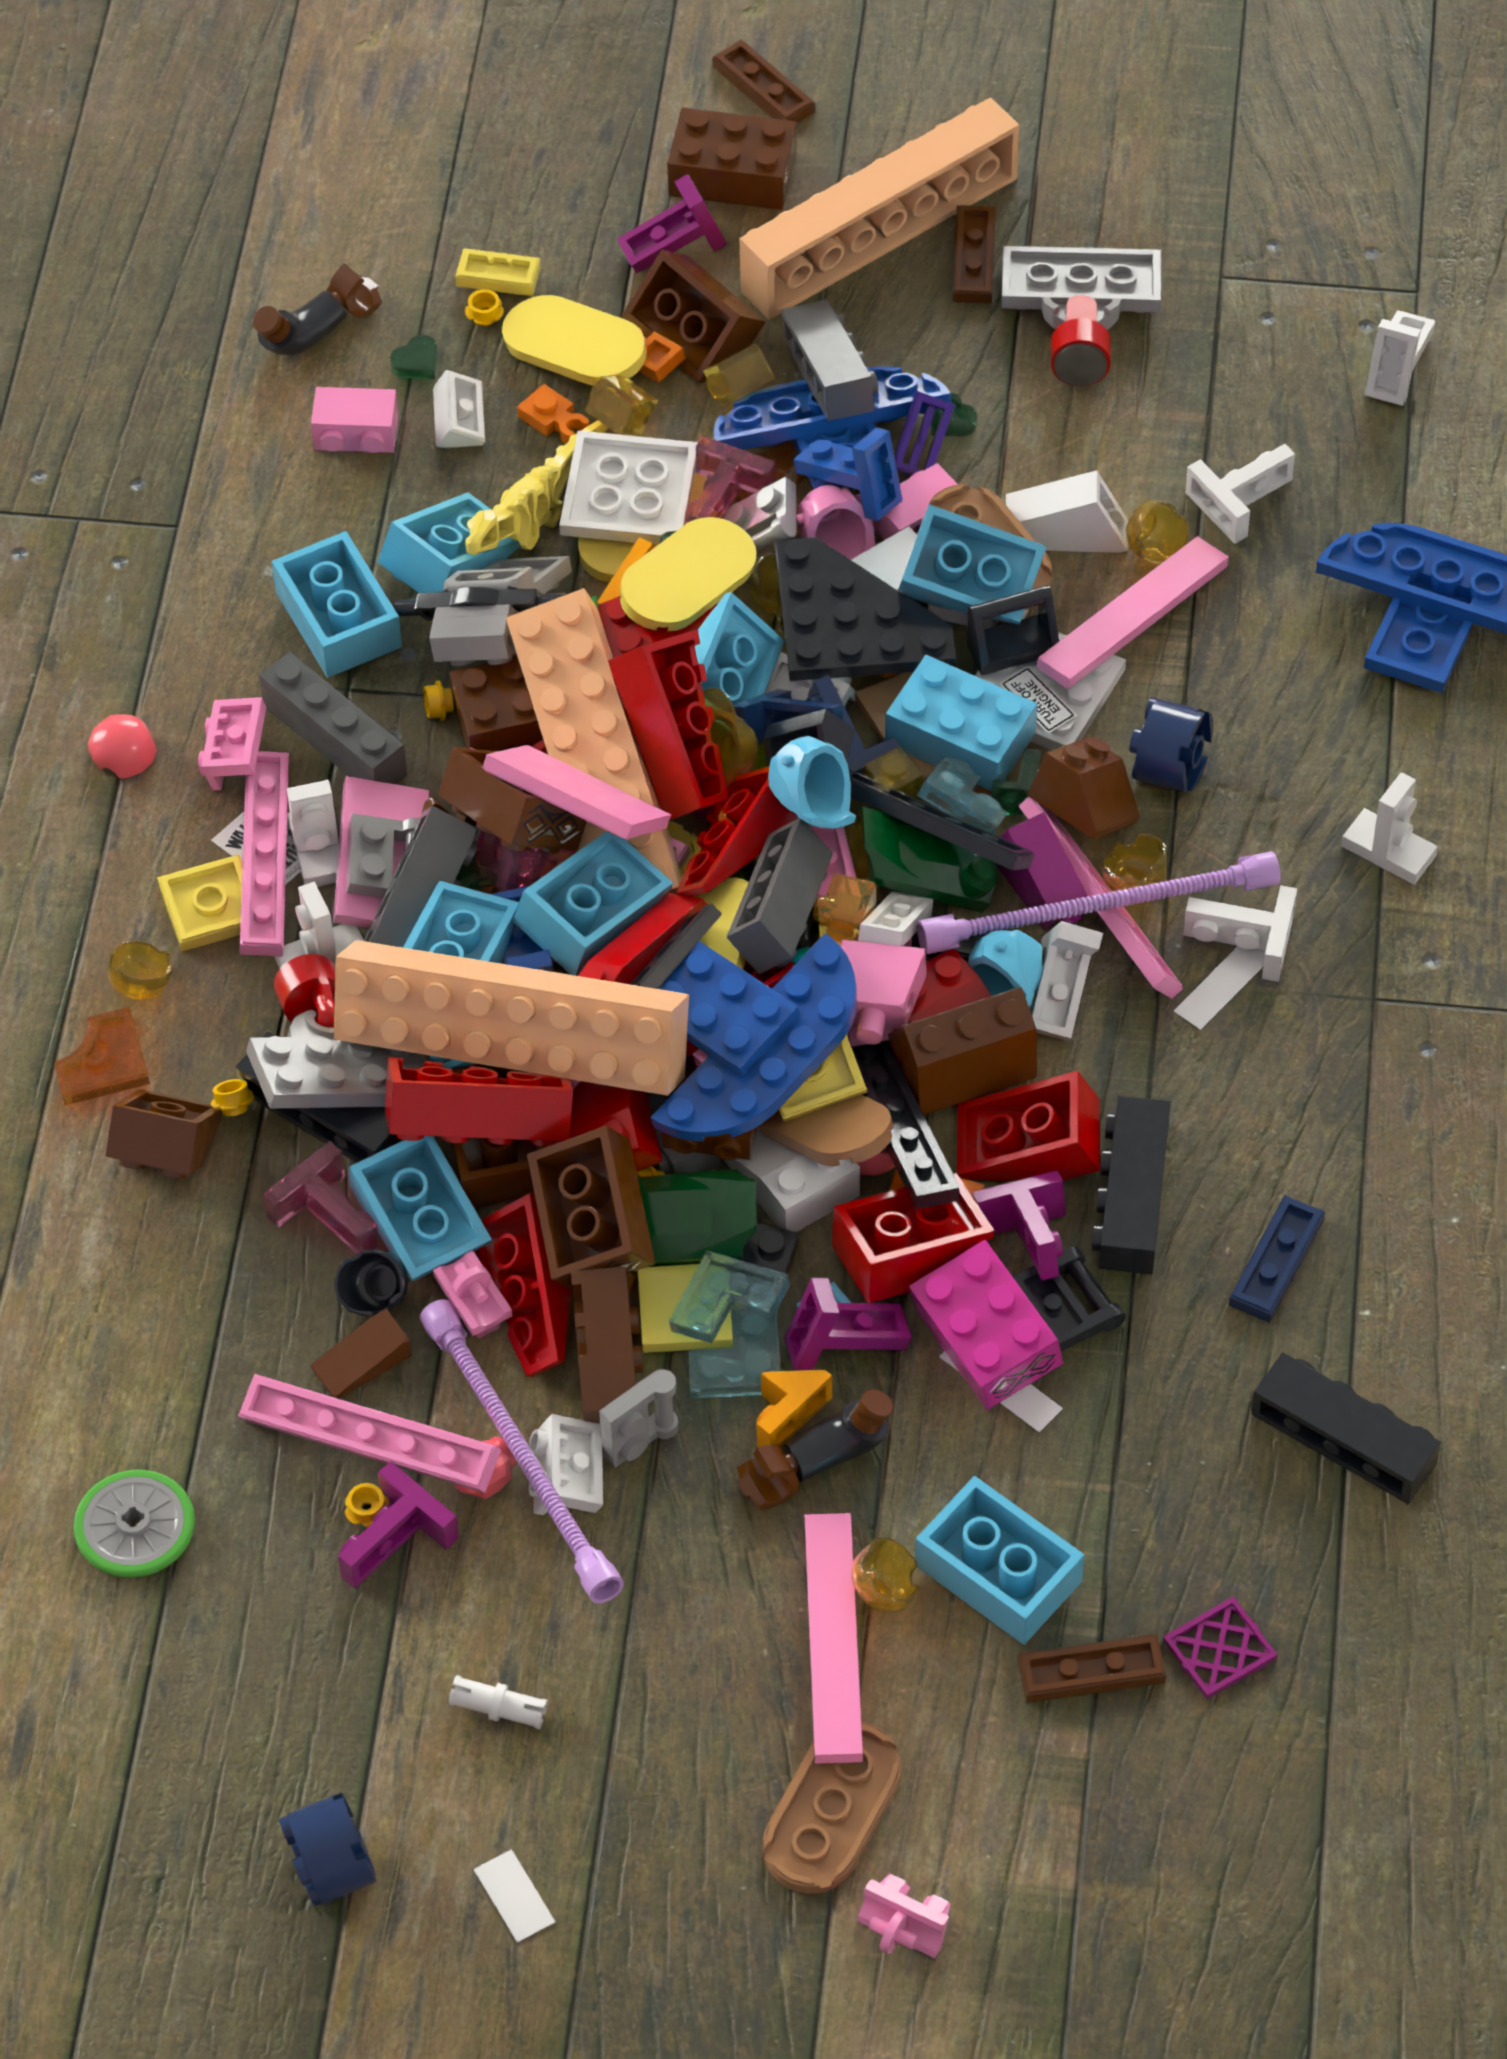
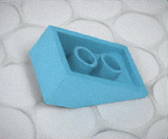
[377,492,520,593]
[898,504,1047,624]
[695,592,785,747]
[513,831,673,976]
[403,881,519,964]
[349,1136,492,1282]

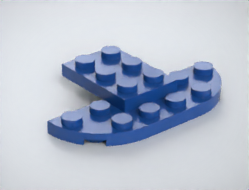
[714,366,951,489]
[1316,523,1507,693]
[651,933,858,1141]

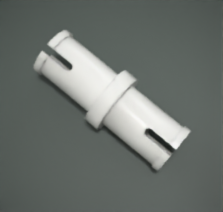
[448,1675,548,1729]

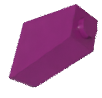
[996,812,1088,931]

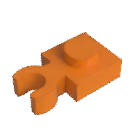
[637,326,686,383]
[517,384,589,444]

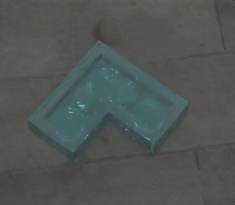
[917,756,1008,834]
[669,1251,791,1344]
[688,1307,781,1399]

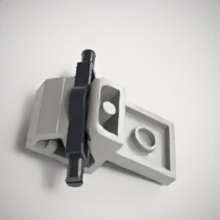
[394,556,572,666]

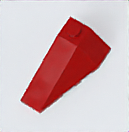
[676,766,798,897]
[578,893,707,984]
[474,1193,571,1378]

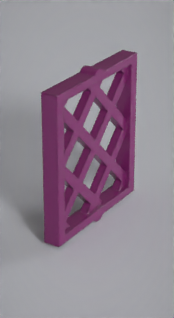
[1163,1596,1278,1699]

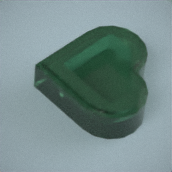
[390,335,438,379]
[931,392,978,436]

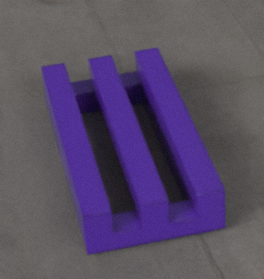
[894,391,955,476]

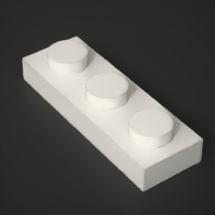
[858,891,934,946]

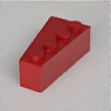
[607,629,728,820]
[385,1057,573,1147]

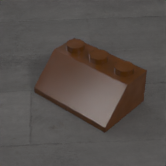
[621,250,766,383]
[888,987,1037,1115]

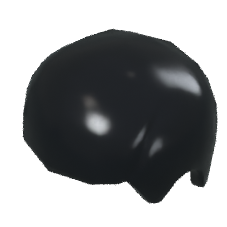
[334,1249,409,1317]

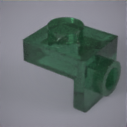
[992,749,1041,816]

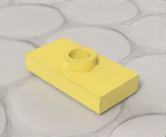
[455,248,541,296]

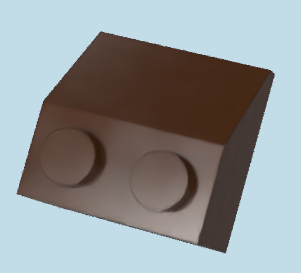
[1027,737,1140,840]
[105,1089,222,1178]

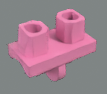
[433,1250,512,1338]
[857,1874,951,1958]

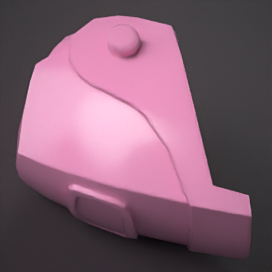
[796,485,875,560]

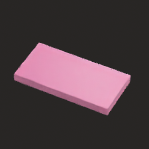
[482,745,671,840]
[333,776,429,928]

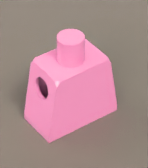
[841,940,927,1044]

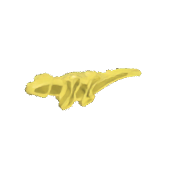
[465,417,612,555]

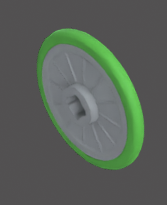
[74,1470,195,1578]

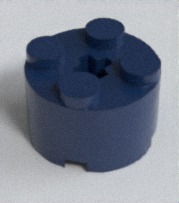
[1129,697,1213,793]
[279,1792,377,1907]

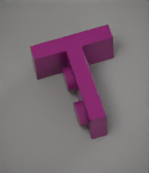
[617,174,728,274]
[972,1171,1066,1280]
[784,1278,912,1371]
[338,1461,459,1589]

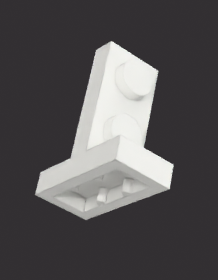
[1364,310,1435,406]
[1185,444,1295,544]
[1341,772,1438,885]
[286,780,339,887]
[275,882,364,968]
[1183,885,1297,982]
[1030,921,1103,1041]

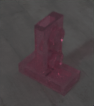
[685,435,776,523]
[473,830,578,891]
[263,1141,378,1254]

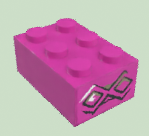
[909,1240,1063,1410]

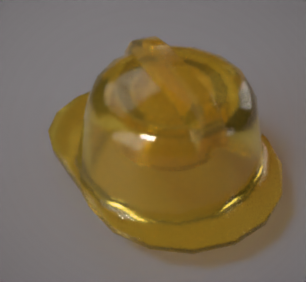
[703,687,758,788]

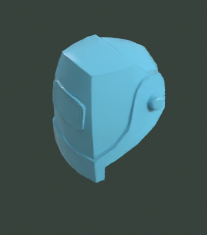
[768,736,856,829]
[968,930,1043,1009]

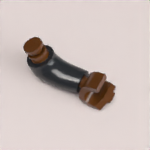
[252,263,382,356]
[737,1389,893,1510]

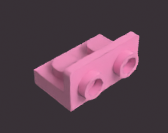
[198,697,267,791]

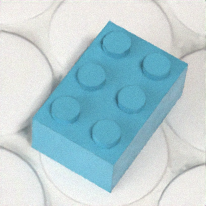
[271,531,402,678]
[885,655,1038,793]
[915,1475,1084,1645]

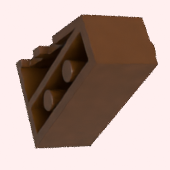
[571,1266,643,1424]

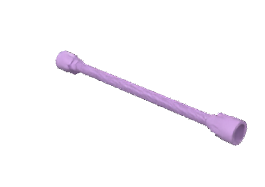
[917,851,1281,955]
[420,1299,624,1603]

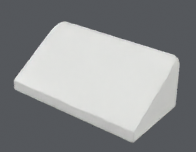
[433,370,485,448]

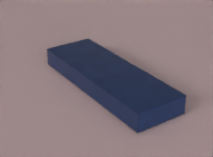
[1229,1195,1325,1323]

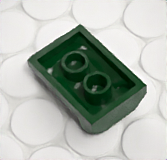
[860,807,997,913]
[638,1169,757,1267]

